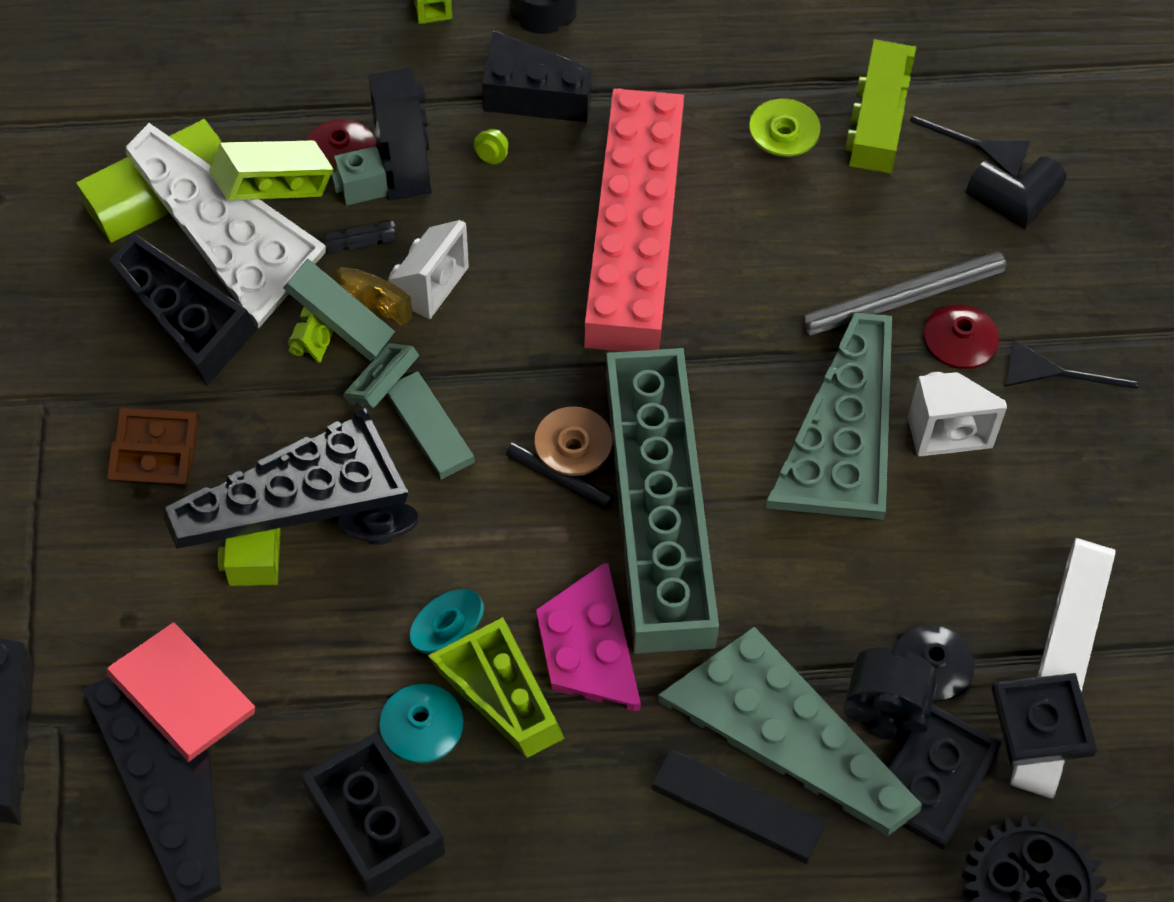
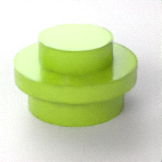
[473,129,508,164]

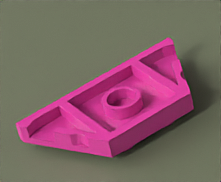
[536,563,641,711]

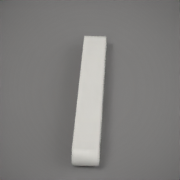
[1010,538,1116,799]

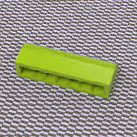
[76,119,222,244]

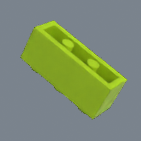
[209,141,333,201]

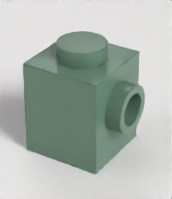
[331,146,388,206]

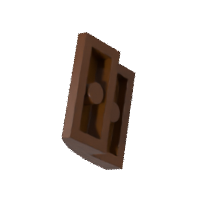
[107,408,200,486]

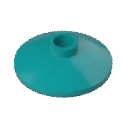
[410,589,484,654]
[380,684,463,763]

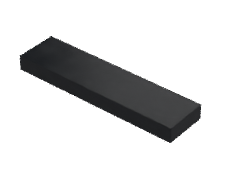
[652,748,826,864]

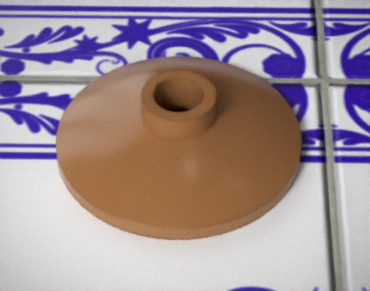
[535,407,613,476]

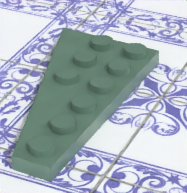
[766,313,892,520]
[658,627,922,836]

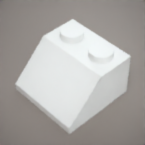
[389,220,469,319]
[907,372,1007,457]

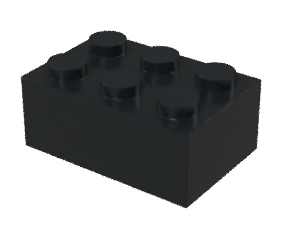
[301,732,445,899]

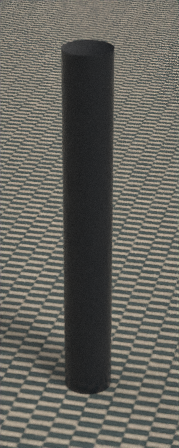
[506,442,614,510]

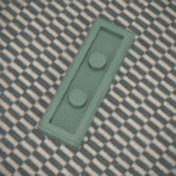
[283,258,395,361]
[386,371,475,480]

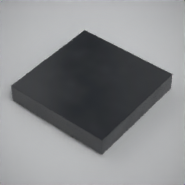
[991,673,1097,767]

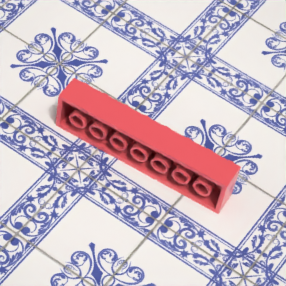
[584,89,684,352]

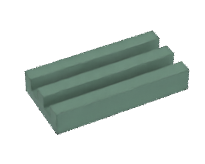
[343,343,419,409]

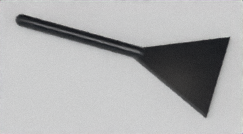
[910,116,1031,178]
[1005,339,1139,389]

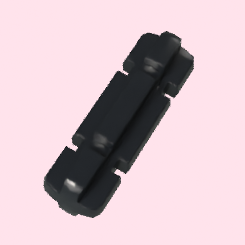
[324,220,397,254]

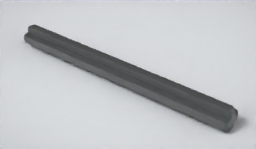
[802,251,1007,335]

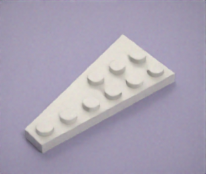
[126,123,326,329]

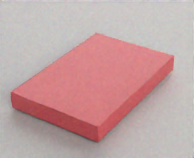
[107,622,255,762]

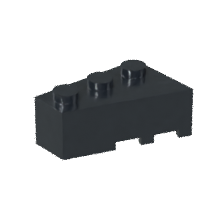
[482,30,592,123]
[368,68,432,201]

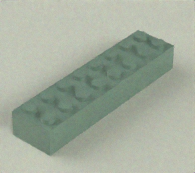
[606,348,719,654]

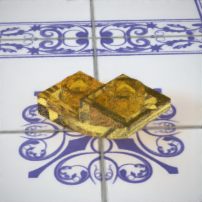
[337,267,413,326]

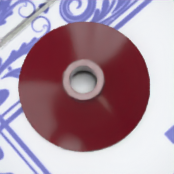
[306,119,376,177]
[924,305,999,369]

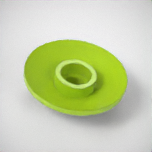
[749,99,820,157]

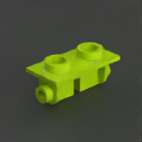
[288,307,333,363]

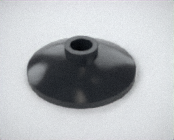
[338,503,418,545]
[893,625,975,702]

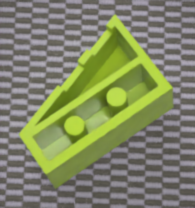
[845,39,916,173]
[428,617,564,758]

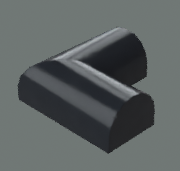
[965,156,1066,229]

